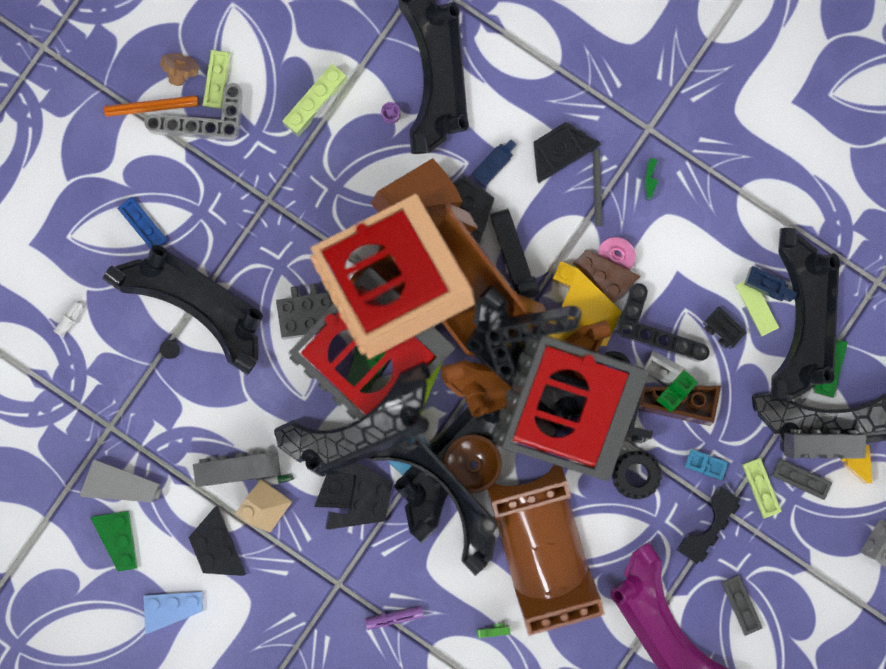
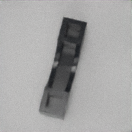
[676,486,741,564]

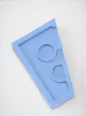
[144,592,203,635]

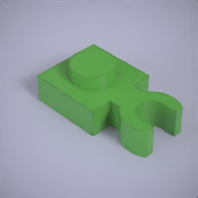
[477,622,511,638]

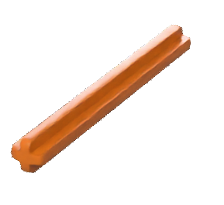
[104,95,198,117]

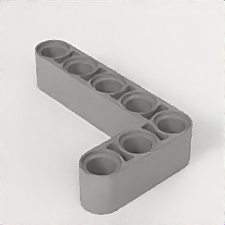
[144,83,243,141]

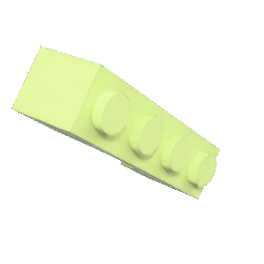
[282,64,347,137]

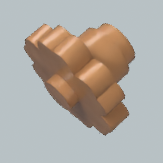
[160,53,199,86]

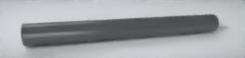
[593,150,603,226]

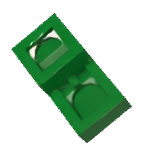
[644,157,658,201]
[657,370,698,413]

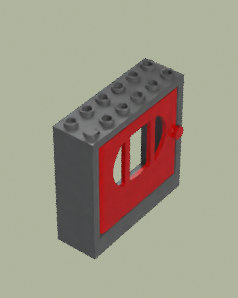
[288,267,455,420]
[492,335,649,482]

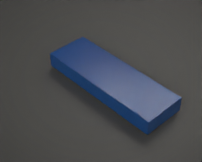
[117,196,168,249]

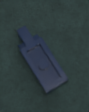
[471,139,516,187]
[744,266,797,302]

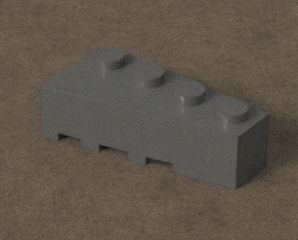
[784,429,866,458]
[193,450,281,487]

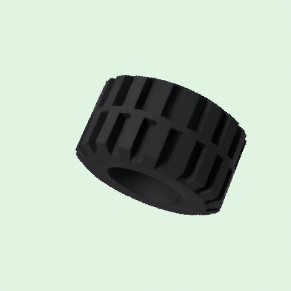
[612,451,662,499]

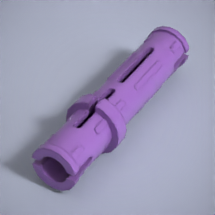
[365,605,424,631]

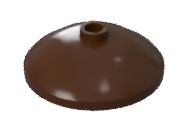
[444,435,502,493]

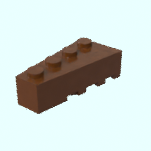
[638,385,721,426]

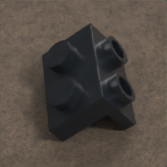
[702,306,747,350]

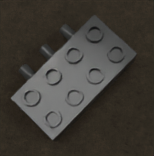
[276,283,348,340]

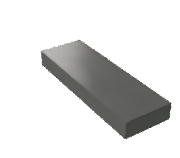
[771,458,832,500]
[721,574,763,636]

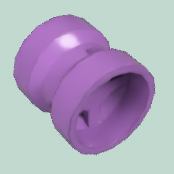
[381,102,400,124]

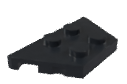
[533,122,601,184]
[188,506,246,576]

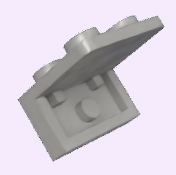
[860,520,886,568]

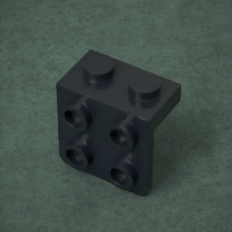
[626,397,653,444]

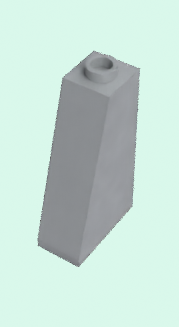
[79,459,162,502]

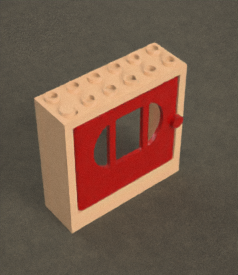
[310,194,474,359]

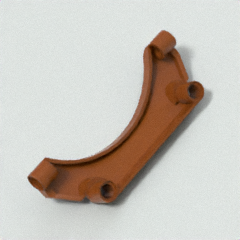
[441,320,611,417]

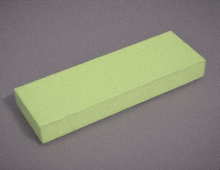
[203,50,230,109]
[735,281,779,337]
[742,458,782,519]

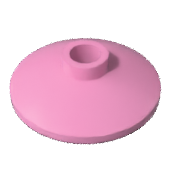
[598,237,636,270]

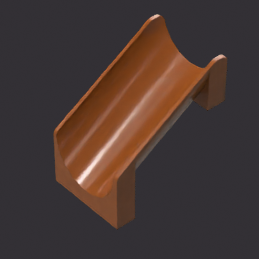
[390,203,551,358]
[487,464,605,636]

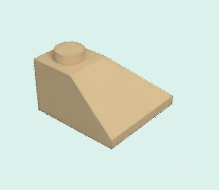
[235,479,293,533]

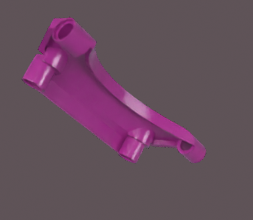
[610,542,729,669]

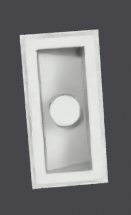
[643,351,686,386]

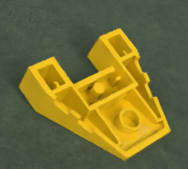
[549,261,622,346]

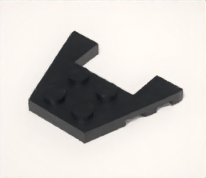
[453,176,495,245]
[325,462,393,529]

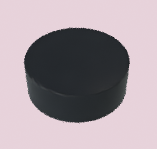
[160,340,180,359]

